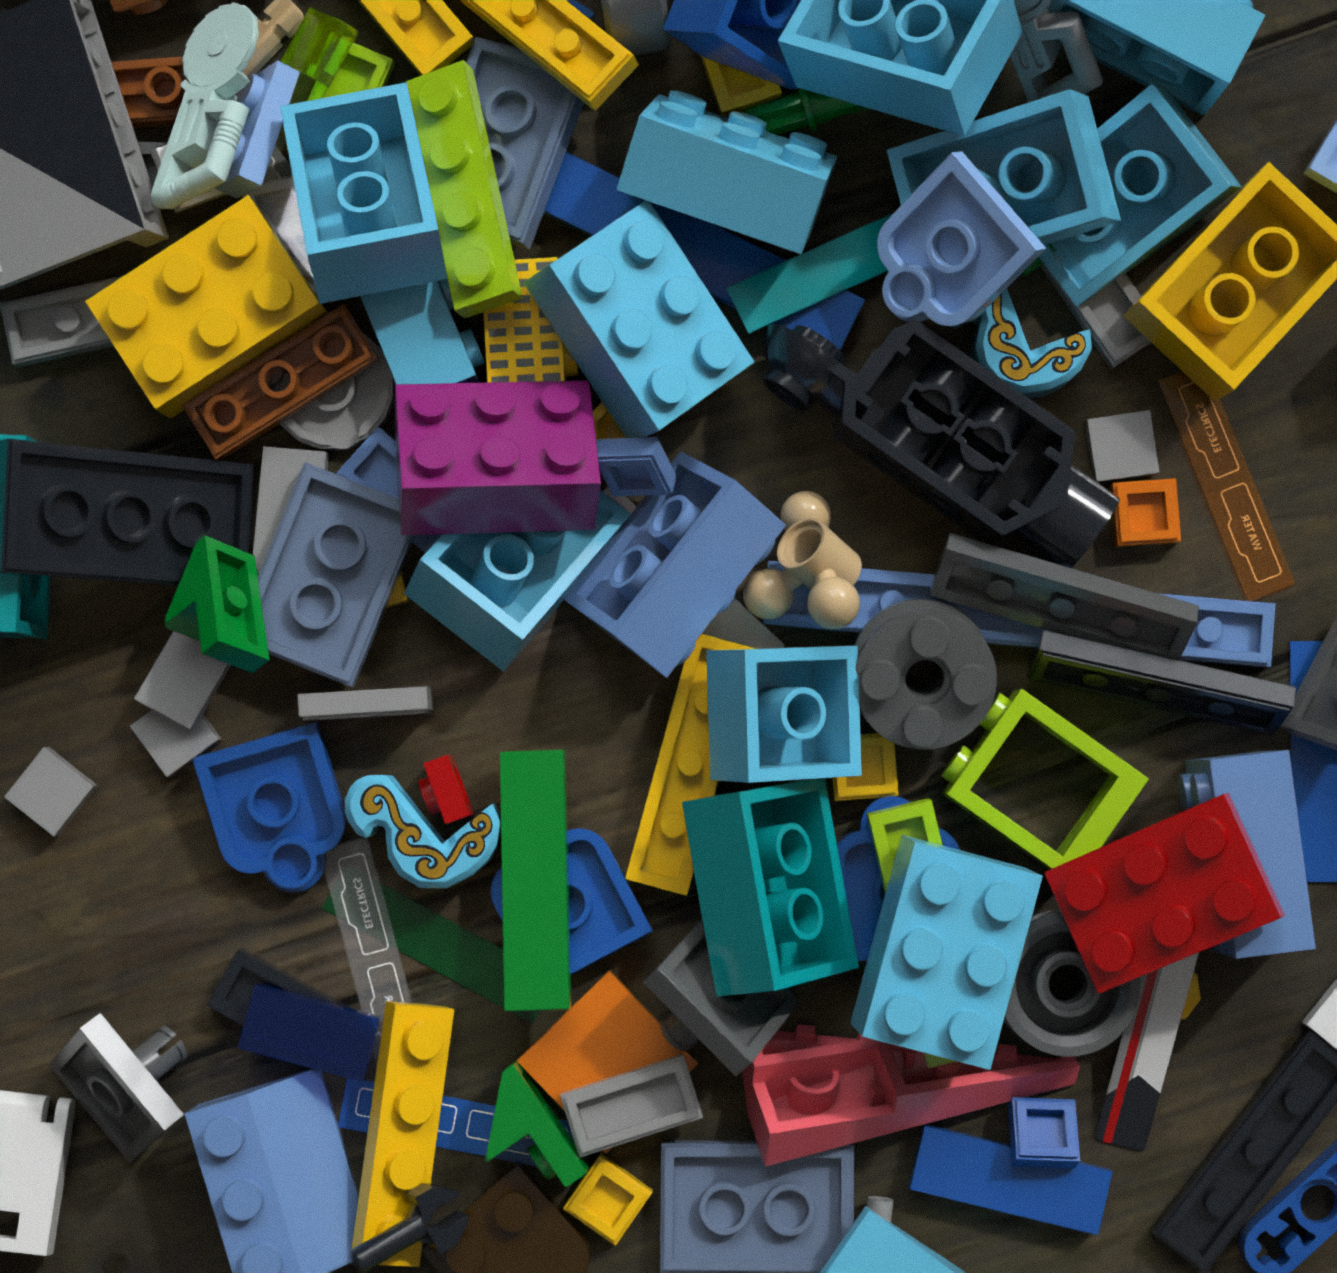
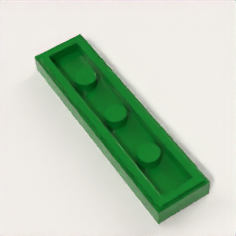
[500,749,571,1011]

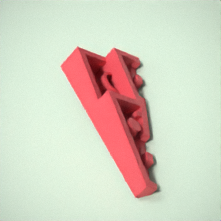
[742,1024,1080,1167]

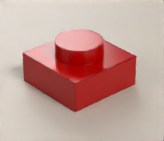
[418,755,475,824]

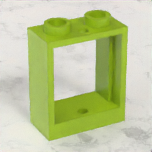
[941,689,1149,870]

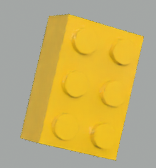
[1122,162,1337,402]
[85,195,328,419]

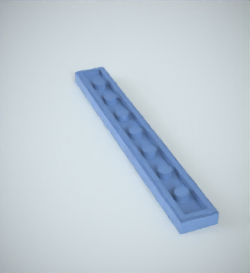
[763,560,1276,668]

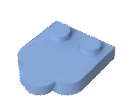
[877,151,1047,326]

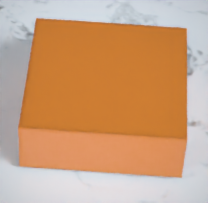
[1109,478,1181,548]

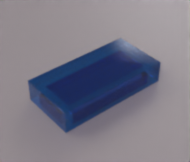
[238,983,382,1082]

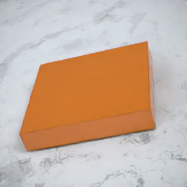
[517,970,698,1154]

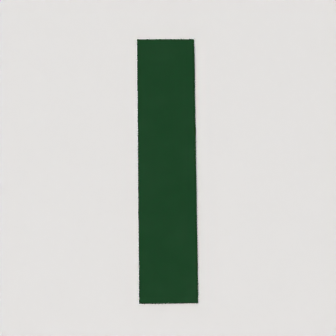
[322,864,540,1024]

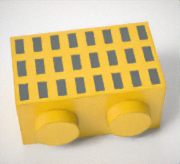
[484,257,578,383]

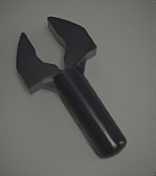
[349,1183,469,1273]

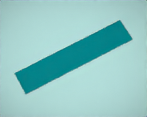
[726,213,894,334]

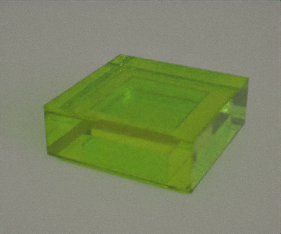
[281,7,358,87]

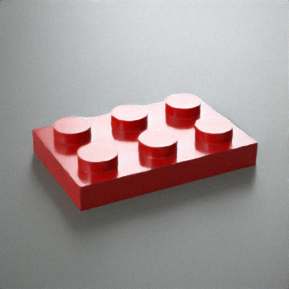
[1044,792,1285,994]

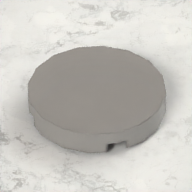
[271,333,395,451]

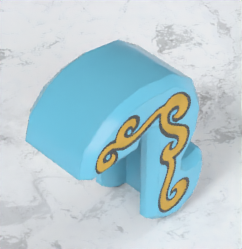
[952,288,1092,399]
[345,775,501,888]

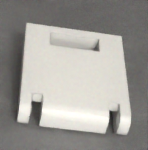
[0,1090,76,1256]

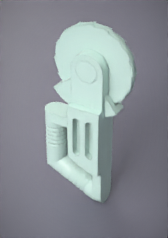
[151,2,260,209]

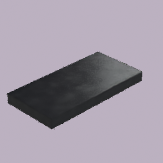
[0,439,253,587]

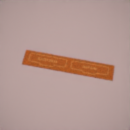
[1158,371,1295,601]

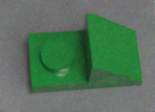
[164,535,270,673]
[485,1060,590,1188]

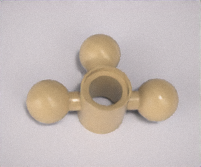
[743,491,862,629]

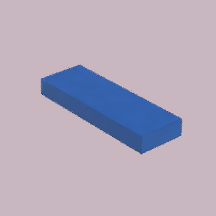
[908,1124,1113,1235]

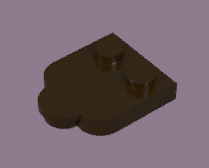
[421,1162,590,1273]

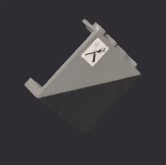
[0,0,169,290]

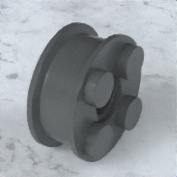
[854,599,997,749]
[1004,909,1141,1057]

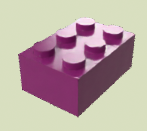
[394,380,601,535]

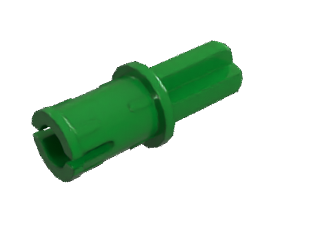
[743,88,871,135]

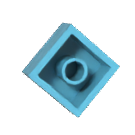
[706,646,862,783]

